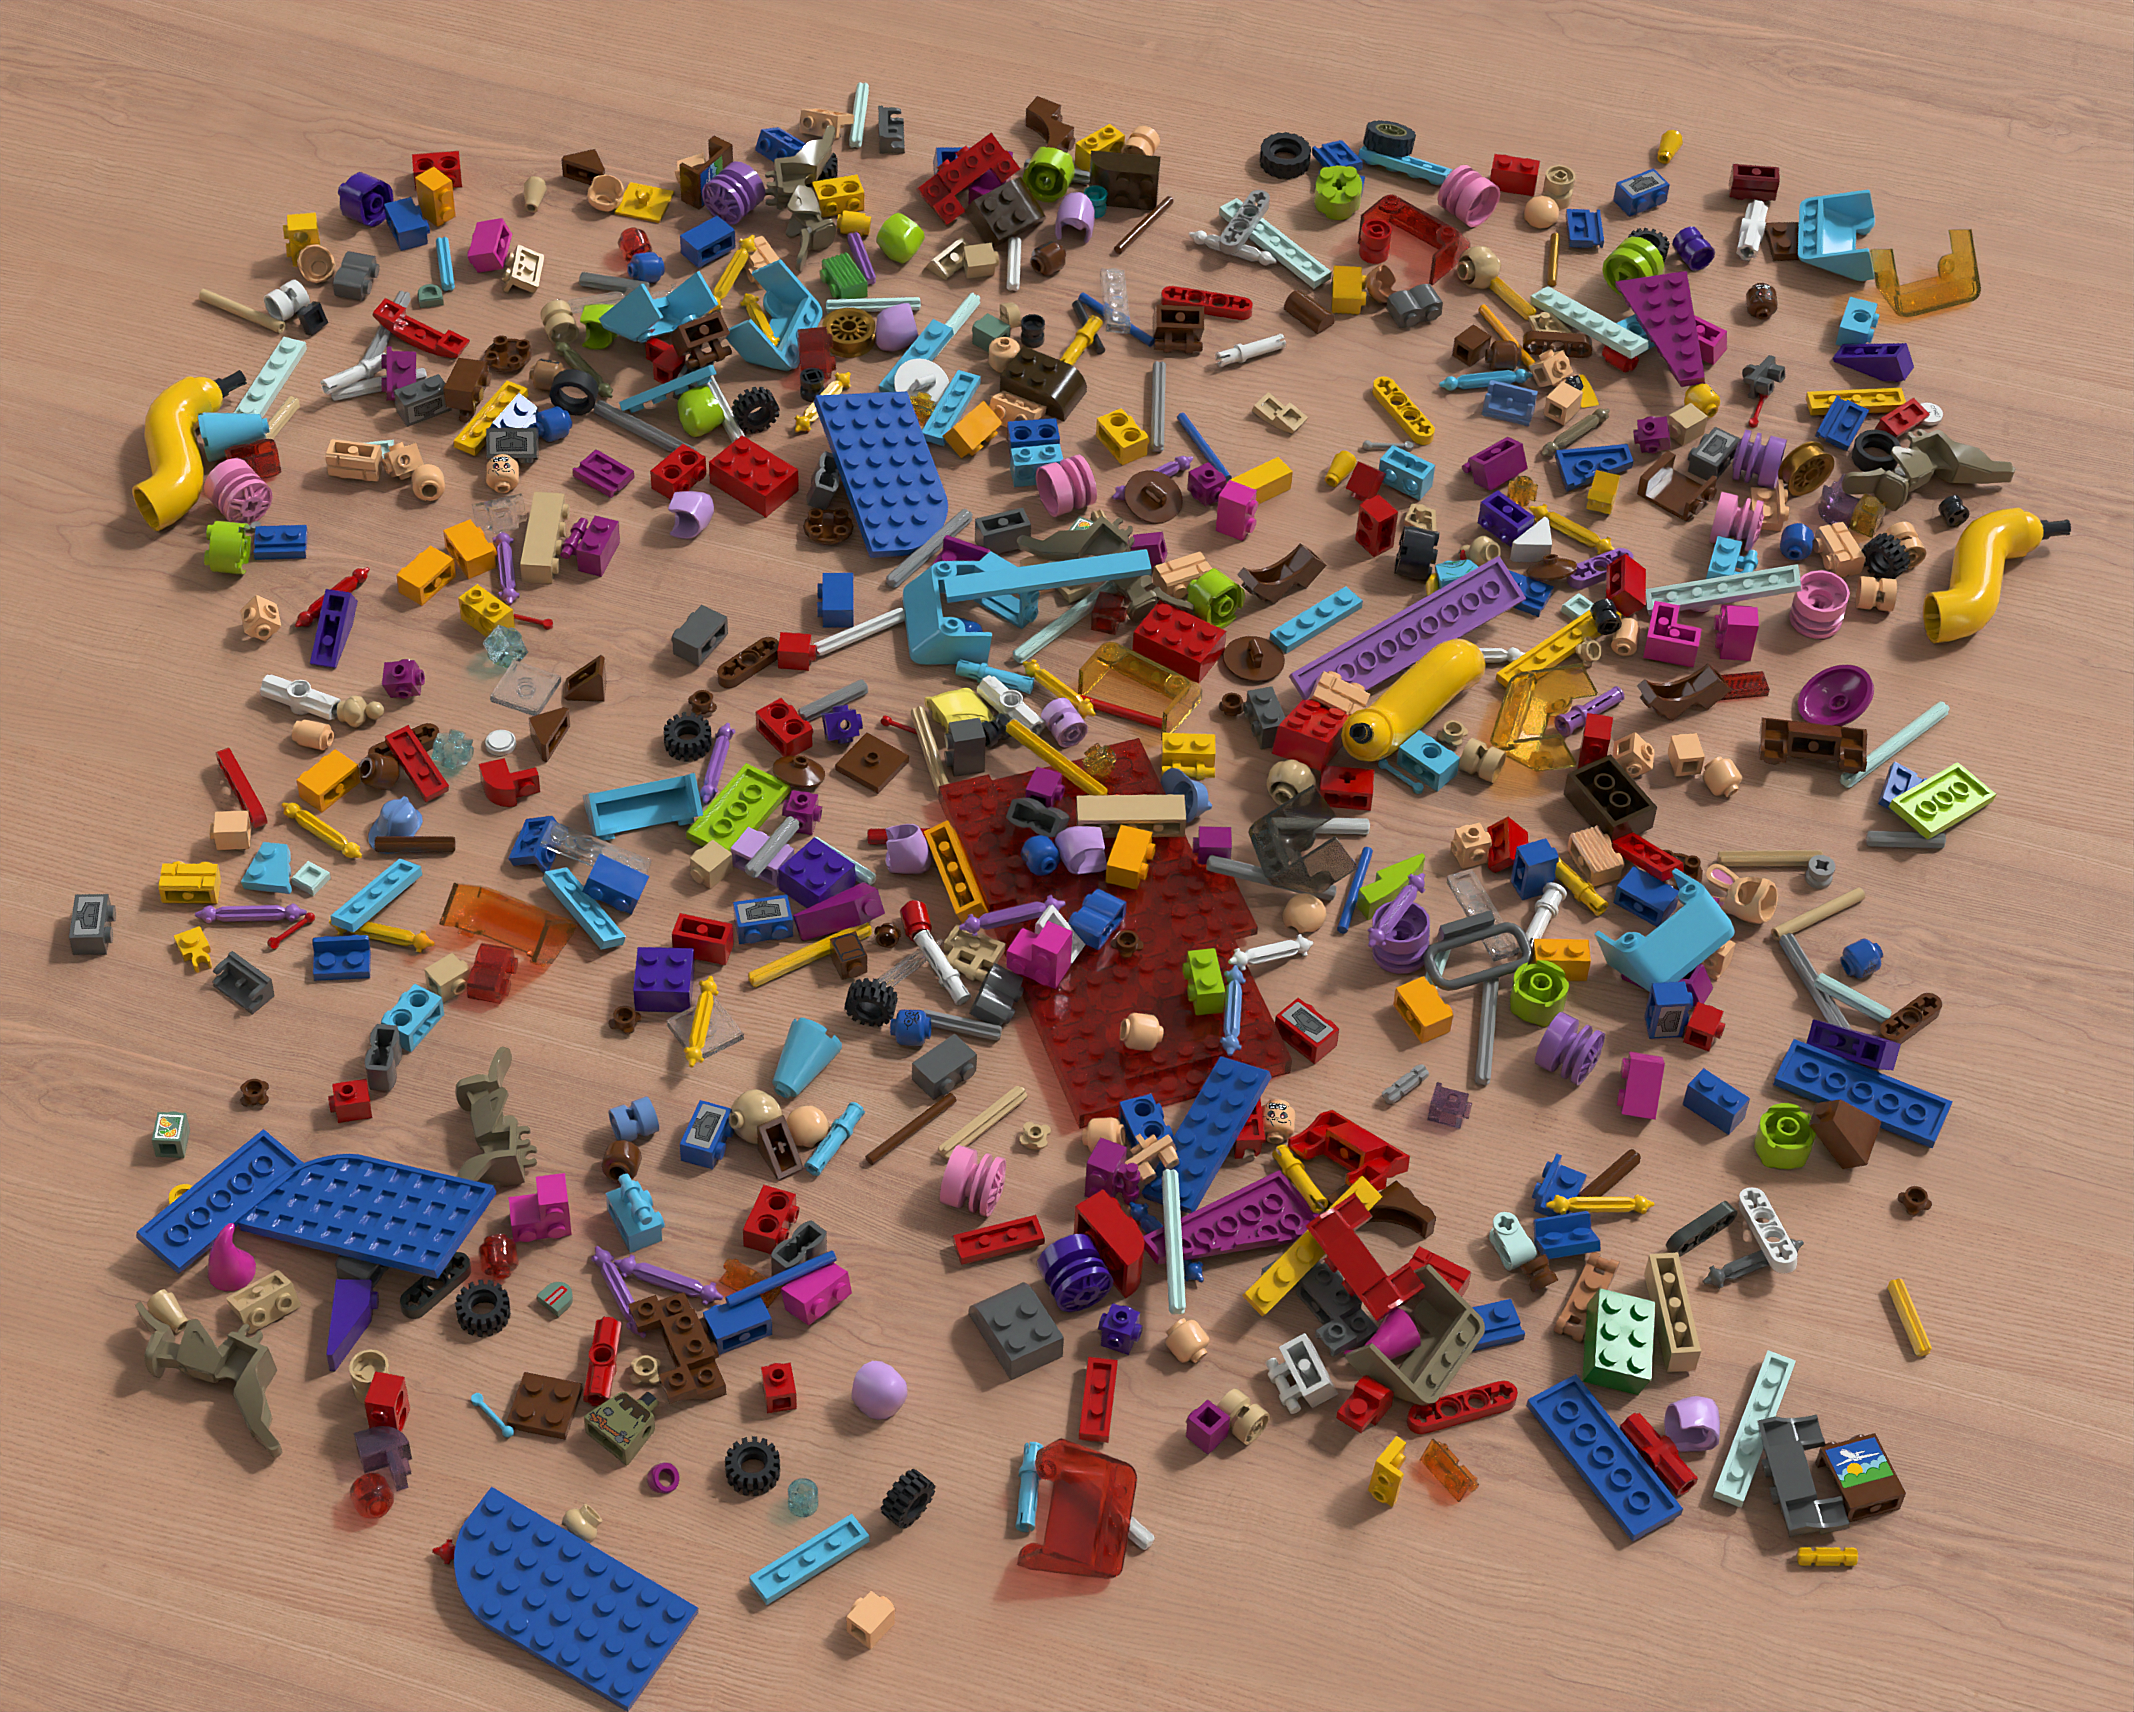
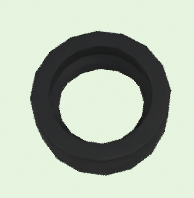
[549,369,599,416]
[1852,429,1901,472]

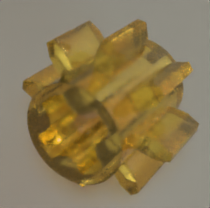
[910,392,936,423]
[1507,476,1538,506]
[1083,743,1116,778]

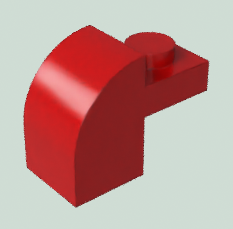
[645,337,686,384]
[479,758,540,807]
[1336,1375,1394,1434]

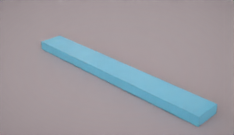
[943,549,1152,603]

